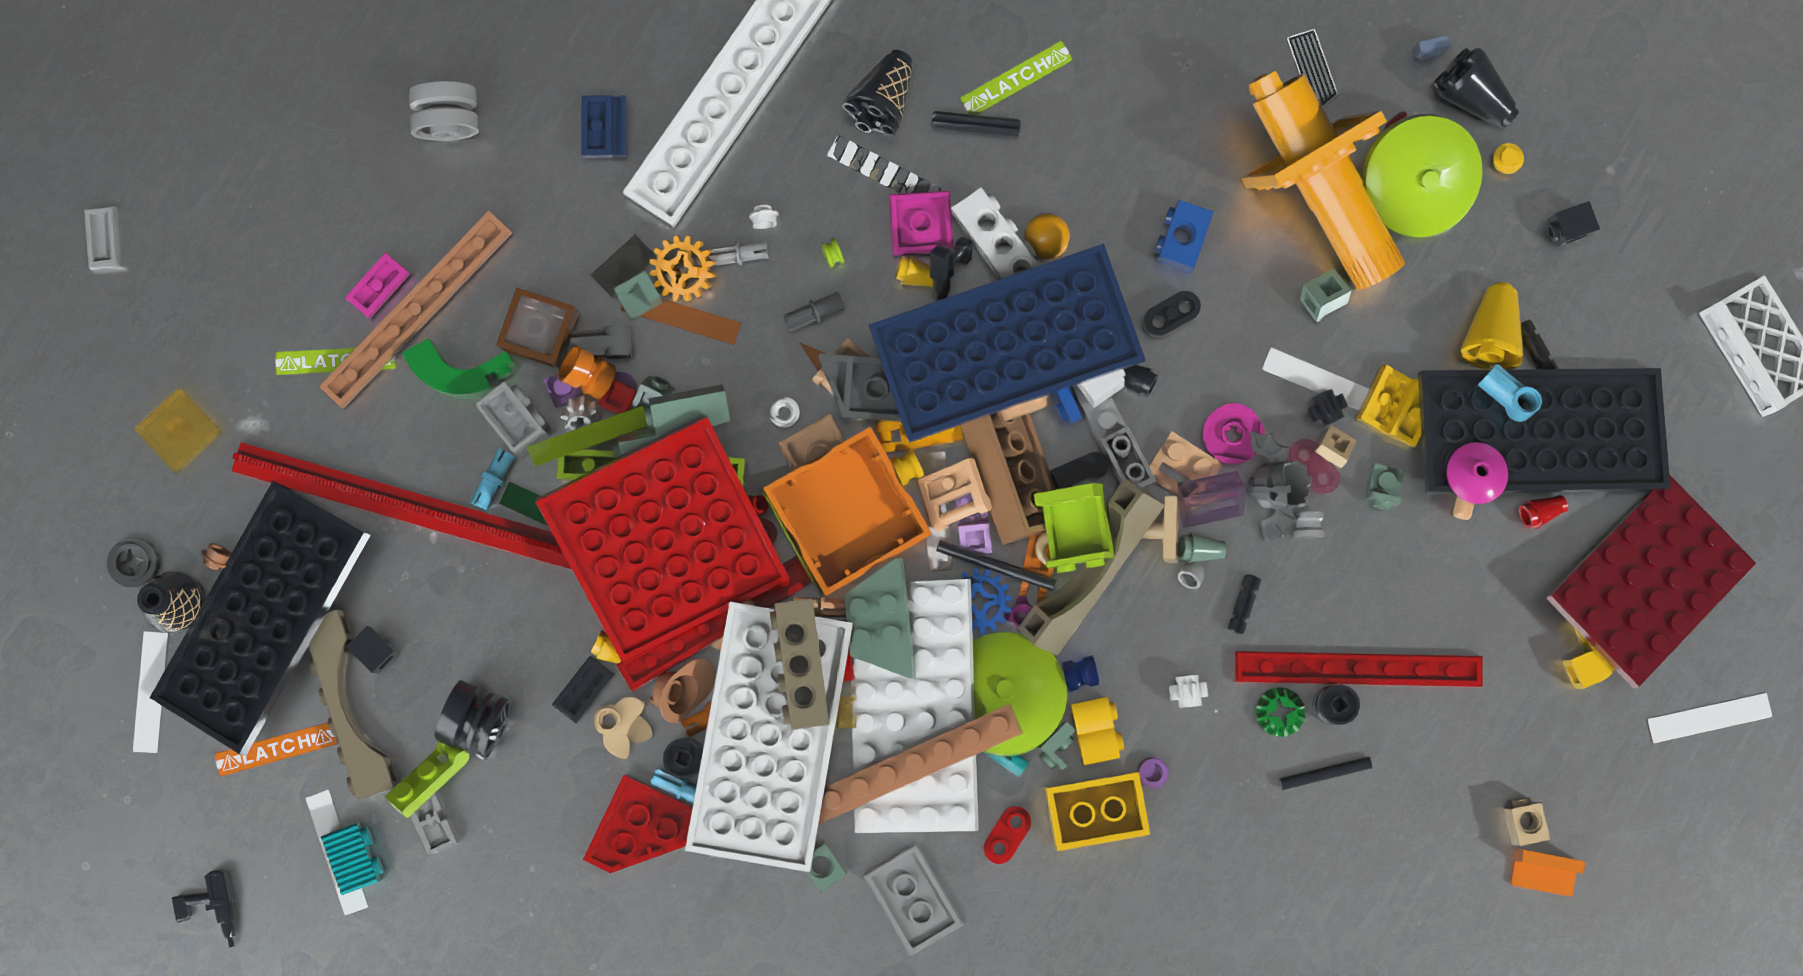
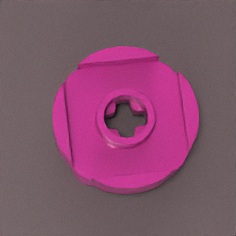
[1202,403,1265,465]

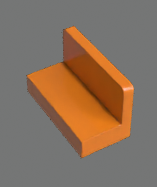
[1510,848,1586,897]

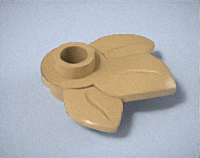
[593,697,653,759]

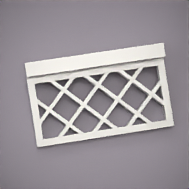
[1699,275,1803,417]

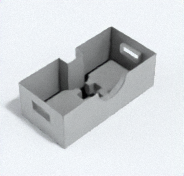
[411,790,460,856]

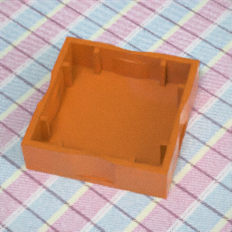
[761,426,932,597]

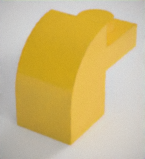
[1563,629,1615,689]

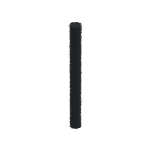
[936,540,1057,592]

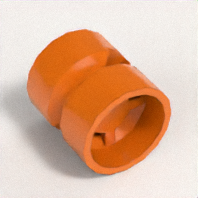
[558,345,616,400]

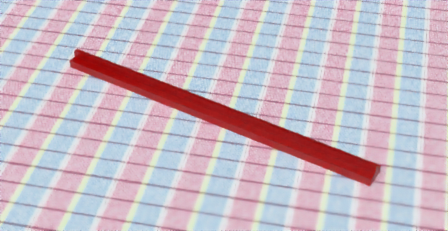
[231,442,572,570]

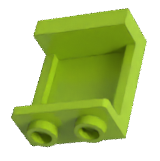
[1034,483,1115,573]

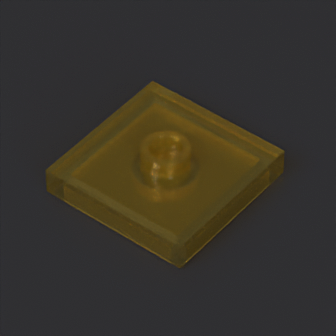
[134,387,223,474]

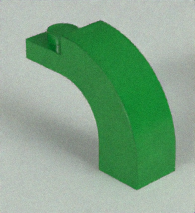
[402,338,517,399]

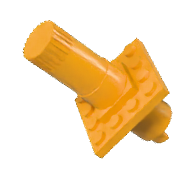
[1240,71,1405,290]

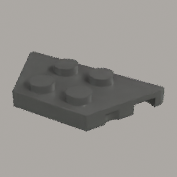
[819,353,902,422]

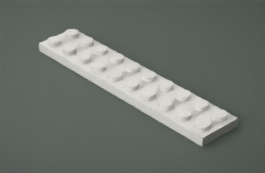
[623,0,831,228]

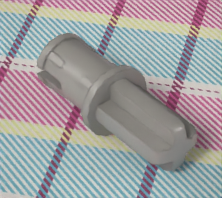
[708,239,769,266]

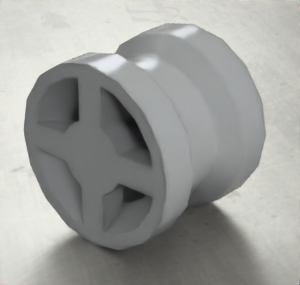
[1293,511,1324,539]

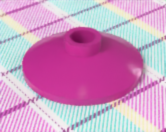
[1446,443,1508,504]

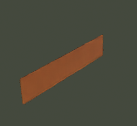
[621,299,741,345]

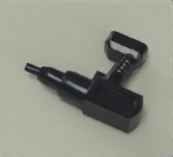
[930,237,972,301]
[172,869,235,948]

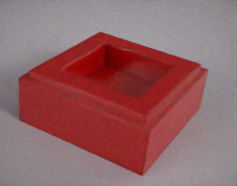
[597,379,638,415]

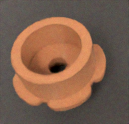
[201,543,231,571]

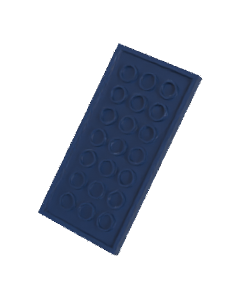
[869,244,1146,443]

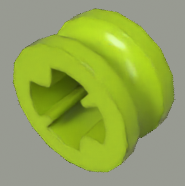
[820,237,845,268]

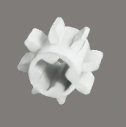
[561,396,600,431]
[1169,675,1208,708]

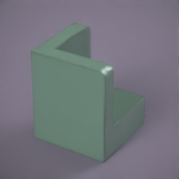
[614,271,663,320]

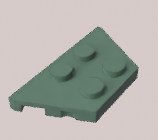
[844,558,916,678]

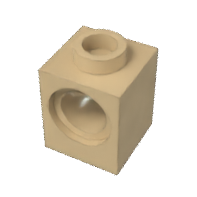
[1503,797,1551,846]

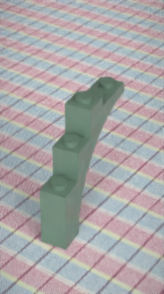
[586,384,730,474]

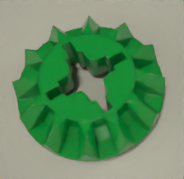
[1256,687,1306,737]

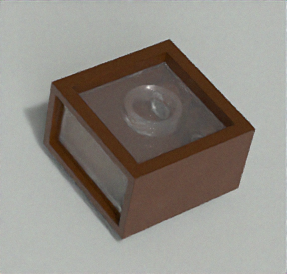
[496,287,579,369]

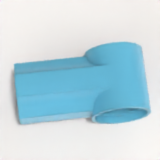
[1478,364,1542,422]

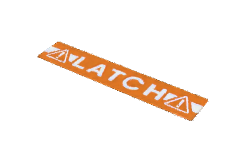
[214,722,338,777]

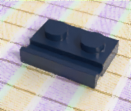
[581,95,627,158]

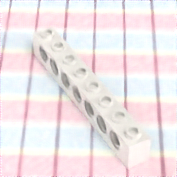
[951,188,1126,408]

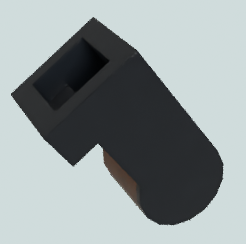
[1050,452,1109,490]

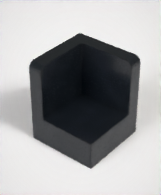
[346,626,400,674]

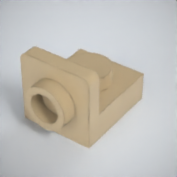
[1315,425,1357,468]

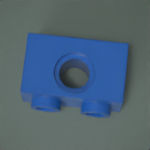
[1154,200,1214,274]

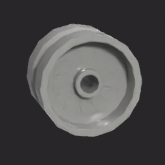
[408,81,479,141]

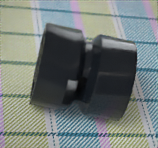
[1312,684,1360,725]
[663,738,704,779]

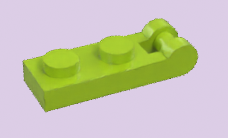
[385,742,469,818]

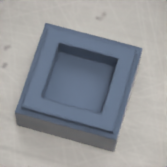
[1412,35,1451,61]

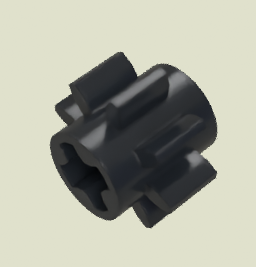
[1308,389,1348,426]

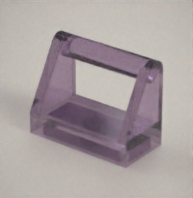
[1177,471,1246,528]

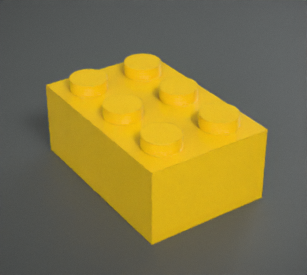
[1044,771,1150,851]

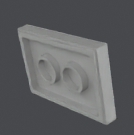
[863,843,964,957]

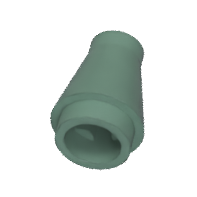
[1178,532,1226,563]

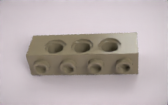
[770,598,830,730]

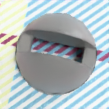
[1178,562,1205,589]

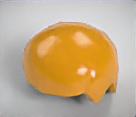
[1024,213,1070,259]

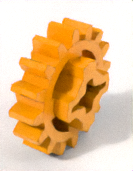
[649,235,716,301]

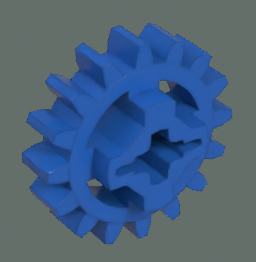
[954,568,1013,635]

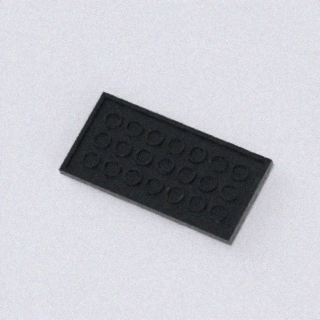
[1418,368,1671,494]
[149,481,370,756]

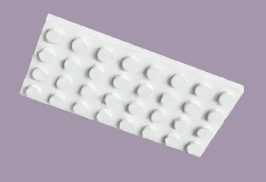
[849,579,979,833]
[685,602,853,872]

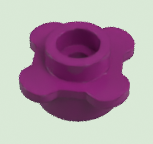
[1005,596,1033,632]

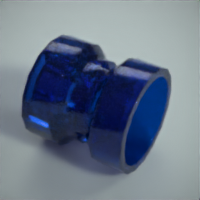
[1062,655,1100,692]

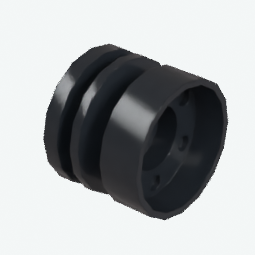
[434,680,511,760]

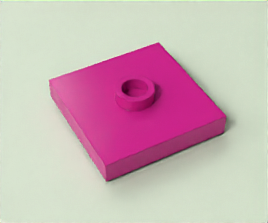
[889,191,954,256]

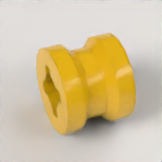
[890,449,925,487]

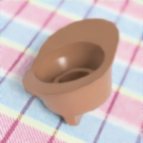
[649,658,715,723]

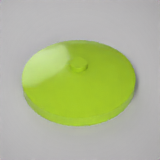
[1362,114,1482,237]
[973,632,1067,756]

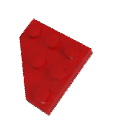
[583,775,693,874]

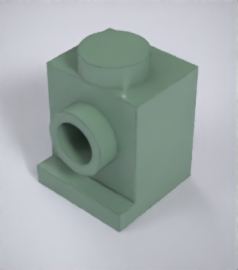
[1300,268,1351,322]

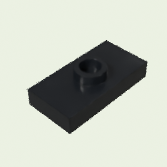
[552,656,615,724]

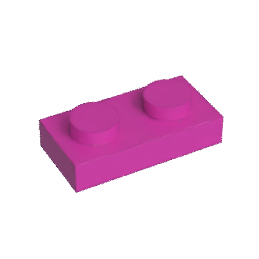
[345,252,410,319]

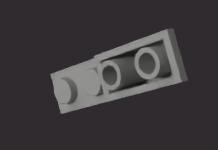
[1073,386,1156,488]

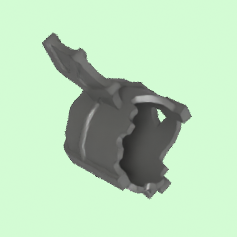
[1248,430,1313,541]

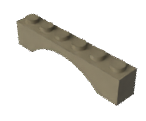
[1018,478,1165,656]
[308,610,399,799]

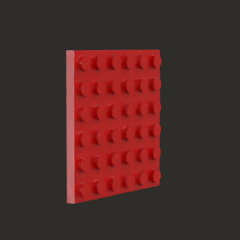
[536,414,790,662]

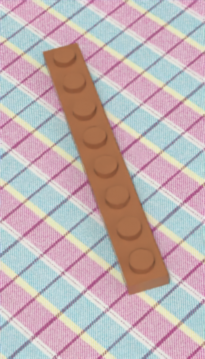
[319,211,512,409]
[818,705,1023,825]

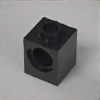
[1547,201,1600,247]

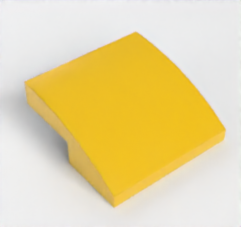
[1355,365,1422,447]

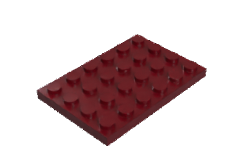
[1546,475,1756,689]

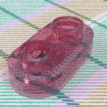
[1289,439,1340,495]

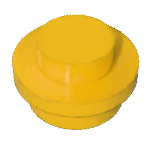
[1493,143,1524,174]

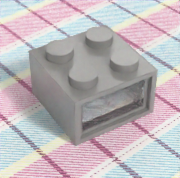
[475,381,551,459]

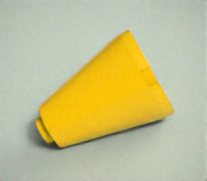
[1461,282,1523,370]

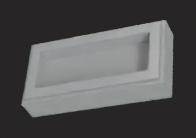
[84,206,122,270]

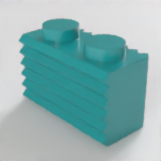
[321,822,384,895]

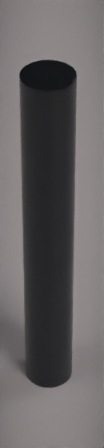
[1279,756,1372,791]

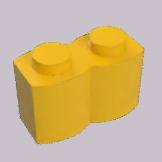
[1069,696,1125,766]

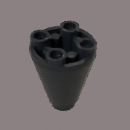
[1433,48,1519,128]

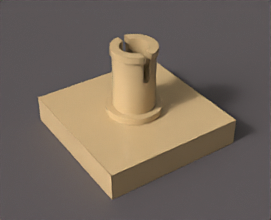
[1142,496,1180,563]

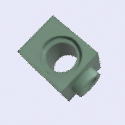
[807,841,847,892]

